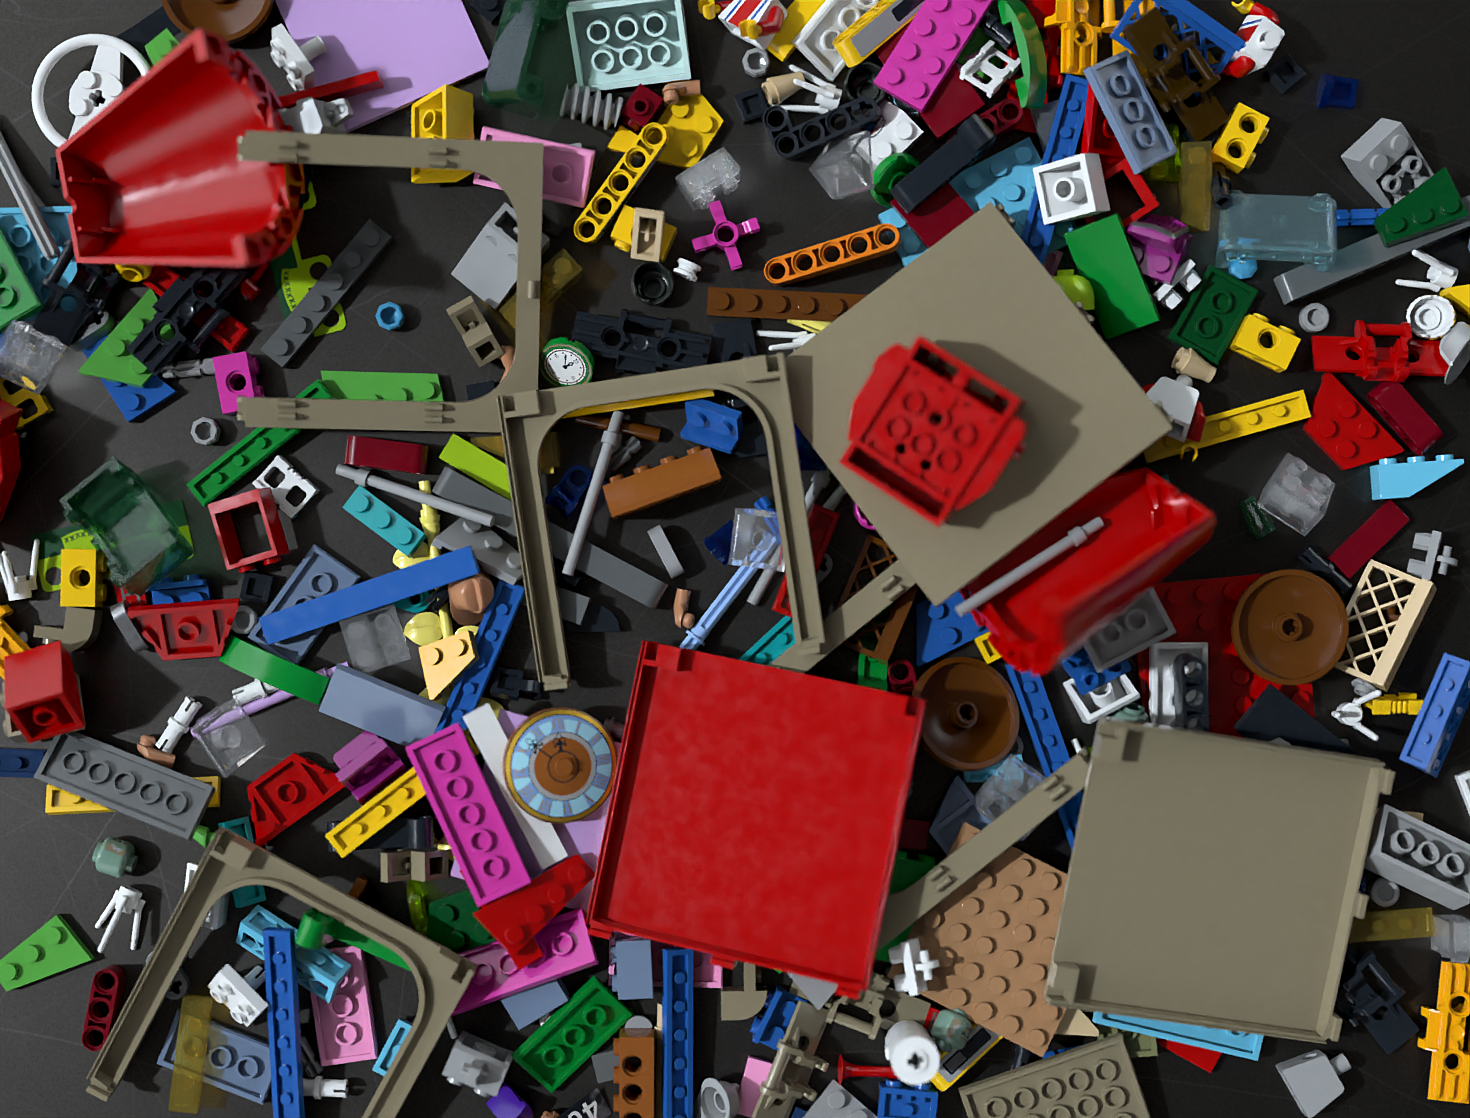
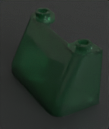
[482,0,569,119]

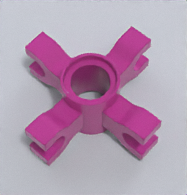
[692,200,760,271]

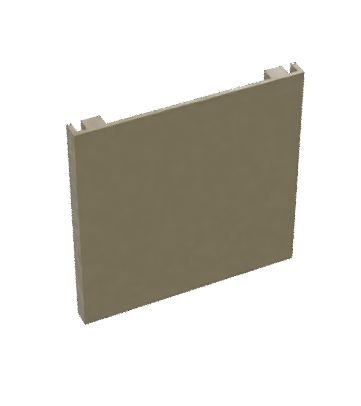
[785,202,1175,609]
[1044,715,1395,1044]

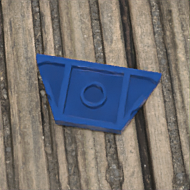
[915,591,989,667]

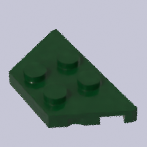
[427,888,496,953]

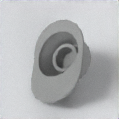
[1439,321,1470,385]
[693,1078,740,1118]

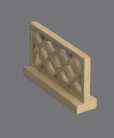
[1334,559,1437,692]

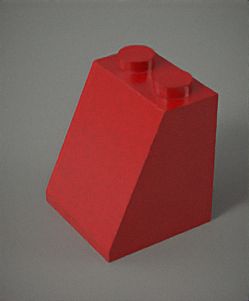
[4,640,85,744]

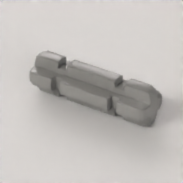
[161,358,215,379]

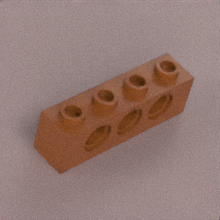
[614,1028,654,1118]

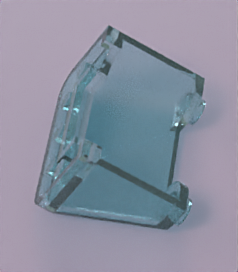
[1215,190,1337,273]

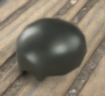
[845,62,887,109]
[631,261,674,306]

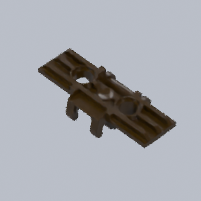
[1122,6,1230,143]

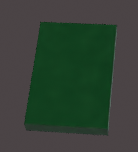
[1167,263,1259,366]

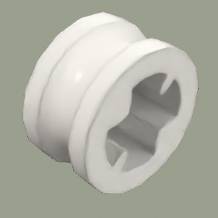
[673,258,702,281]

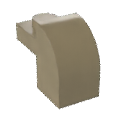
[446,296,504,368]
[33,606,103,652]
[381,848,449,883]
[721,962,767,1020]

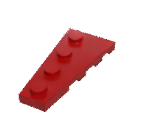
[472,854,595,956]

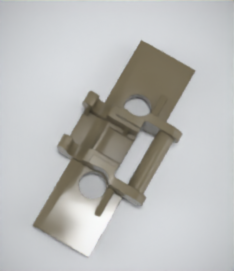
[789,972,931,1040]
[751,1000,829,1118]

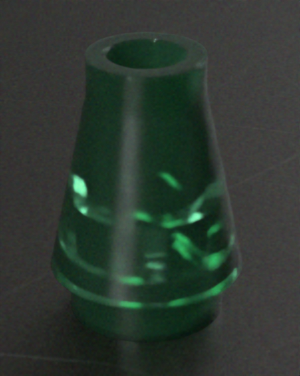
[1239,496,1277,540]

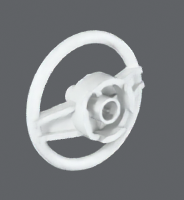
[32,34,151,147]

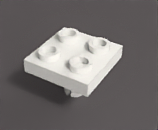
[270,23,327,91]
[207,964,268,1027]

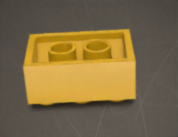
[411,84,474,184]

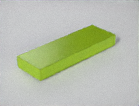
[439,433,512,501]

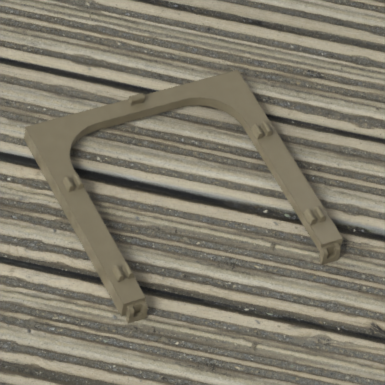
[237,131,544,432]
[496,352,826,691]
[768,560,1091,951]
[86,826,478,1118]

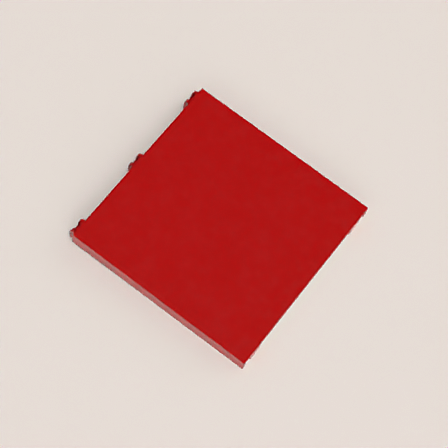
[585,640,928,999]

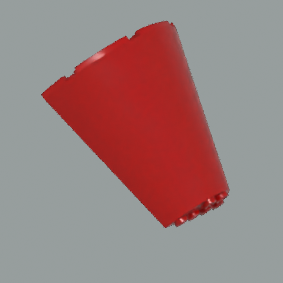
[55,28,305,266]
[960,468,1216,676]

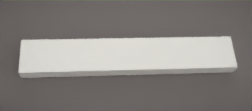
[462,703,568,870]

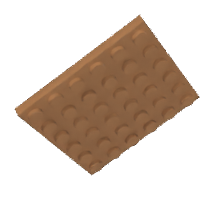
[887,821,1068,1057]

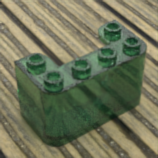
[59,456,195,596]

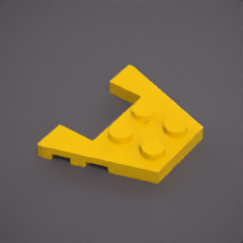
[607,79,724,171]

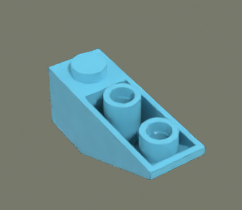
[1370,454,1464,500]

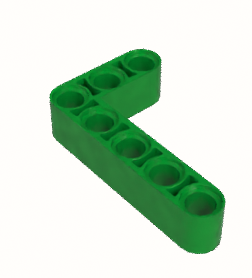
[295,908,452,972]

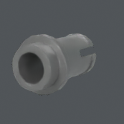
[603,717,625,741]

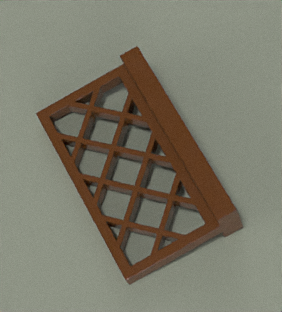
[836,535,921,667]

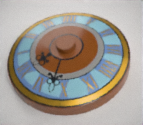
[502,707,618,824]

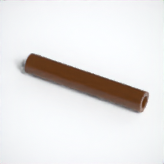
[575,413,661,442]

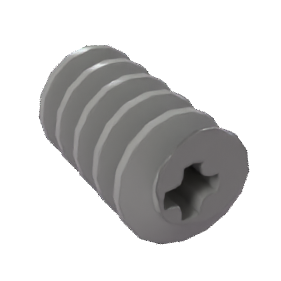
[560,83,623,130]

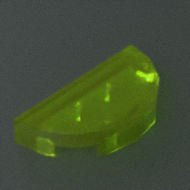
[407,880,428,934]

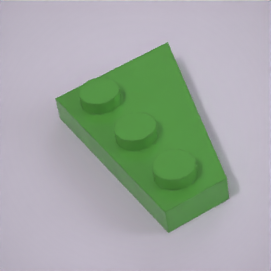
[0,914,95,991]

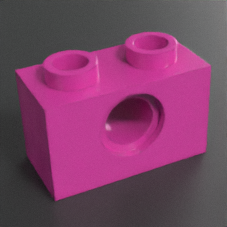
[212,351,265,416]

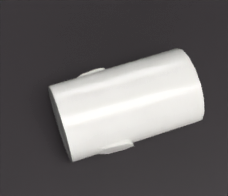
[885,1020,939,1085]

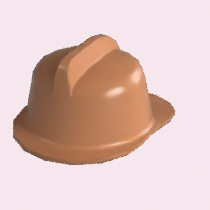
[448,564,494,626]

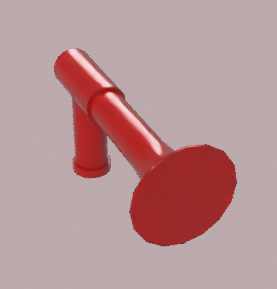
[837,1055,900,1085]

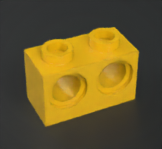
[1207,102,1270,174]

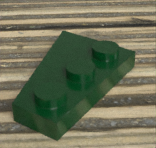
[1374,167,1469,248]

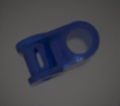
[545,465,593,520]

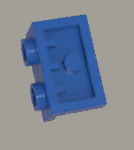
[680,398,743,454]
[147,574,212,605]
[1061,648,1131,695]
[749,985,808,1051]
[877,1078,938,1118]

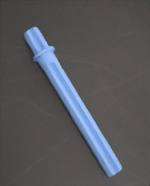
[679,533,778,650]

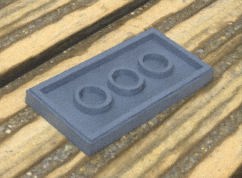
[1083,50,1178,175]
[248,544,362,665]
[319,663,446,747]
[156,1008,271,1105]

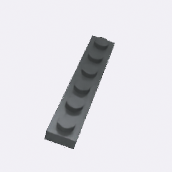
[260,219,393,369]

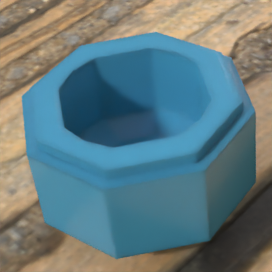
[1228,251,1258,280]
[375,302,405,331]

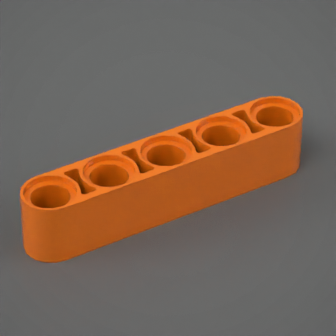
[764,223,901,287]

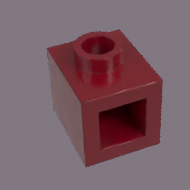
[621,83,664,132]

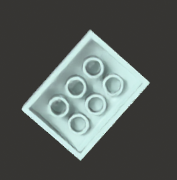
[565,0,692,93]

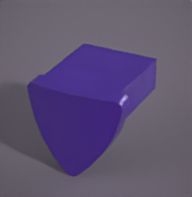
[486,1083,533,1118]

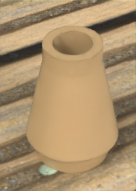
[762,71,805,105]
[1171,347,1216,383]

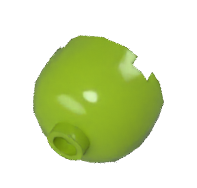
[1052,269,1095,310]

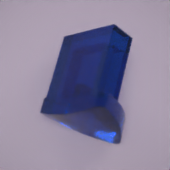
[1316,73,1358,110]
[703,519,749,565]

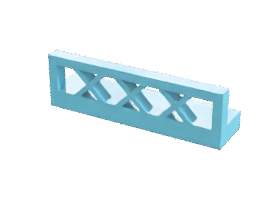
[236,905,352,1003]

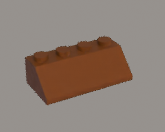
[602,445,722,519]

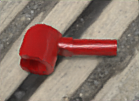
[240,263,269,301]

